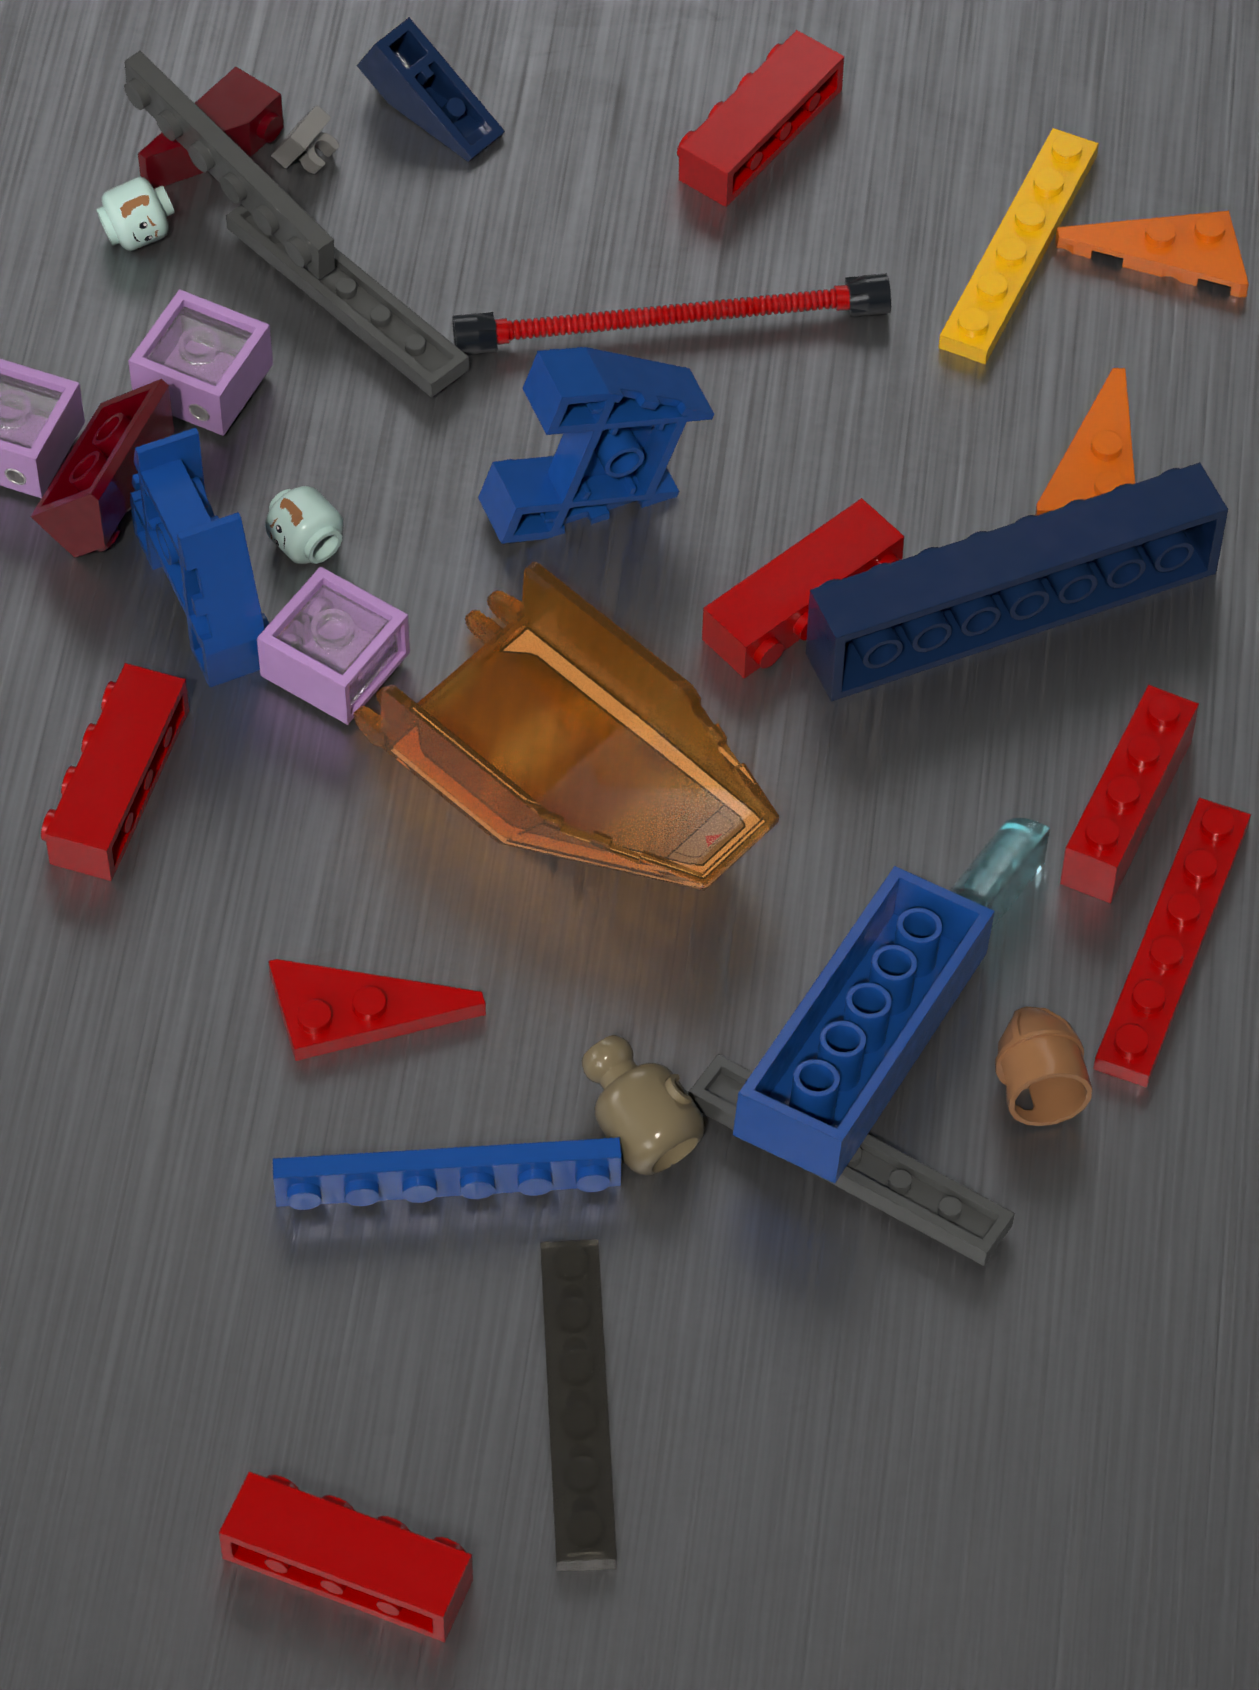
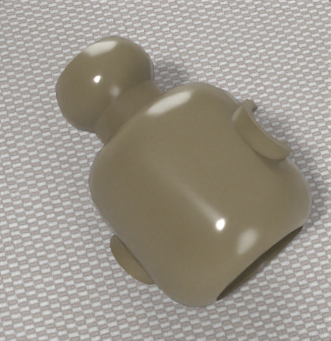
[582,1035,705,1175]

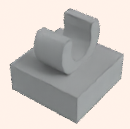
[271,105,339,174]

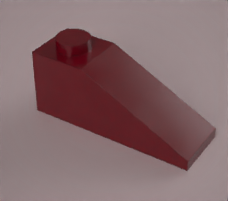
[138,67,284,189]

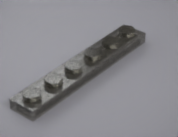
[540,1239,617,1572]

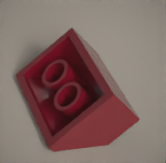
[30,379,174,558]

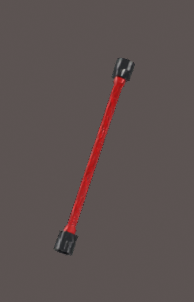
[452,273,891,355]

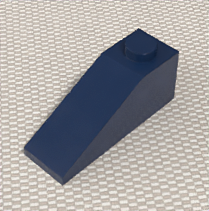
[357,17,505,162]

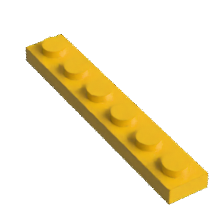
[938,128,1099,365]

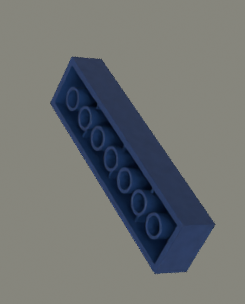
[806,462,1228,702]

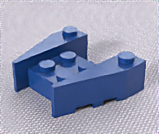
[478,347,714,544]
[130,427,269,688]

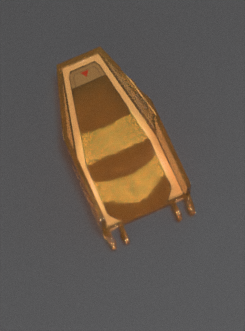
[353,561,780,891]

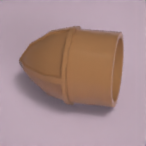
[995,1007,1092,1126]

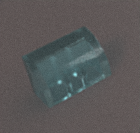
[949,818,1050,931]

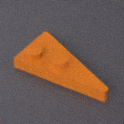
[1055,211,1249,298]
[1035,368,1135,516]

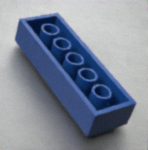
[733,866,995,1183]

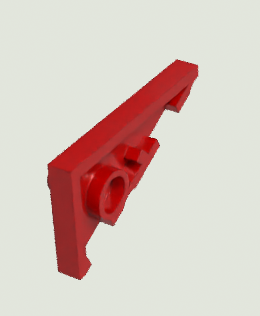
[268,959,486,1061]

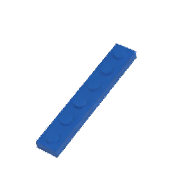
[273,1137,621,1210]

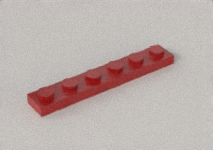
[1093,797,1251,1088]

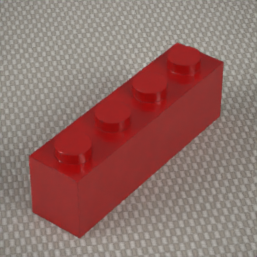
[677,30,844,207]
[702,498,905,679]
[41,663,190,881]
[1060,684,1199,904]
[219,1471,473,1643]

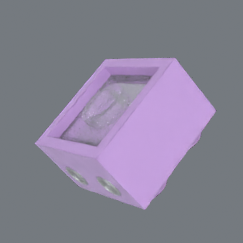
[128,289,273,436]
[0,359,85,498]
[257,566,410,725]

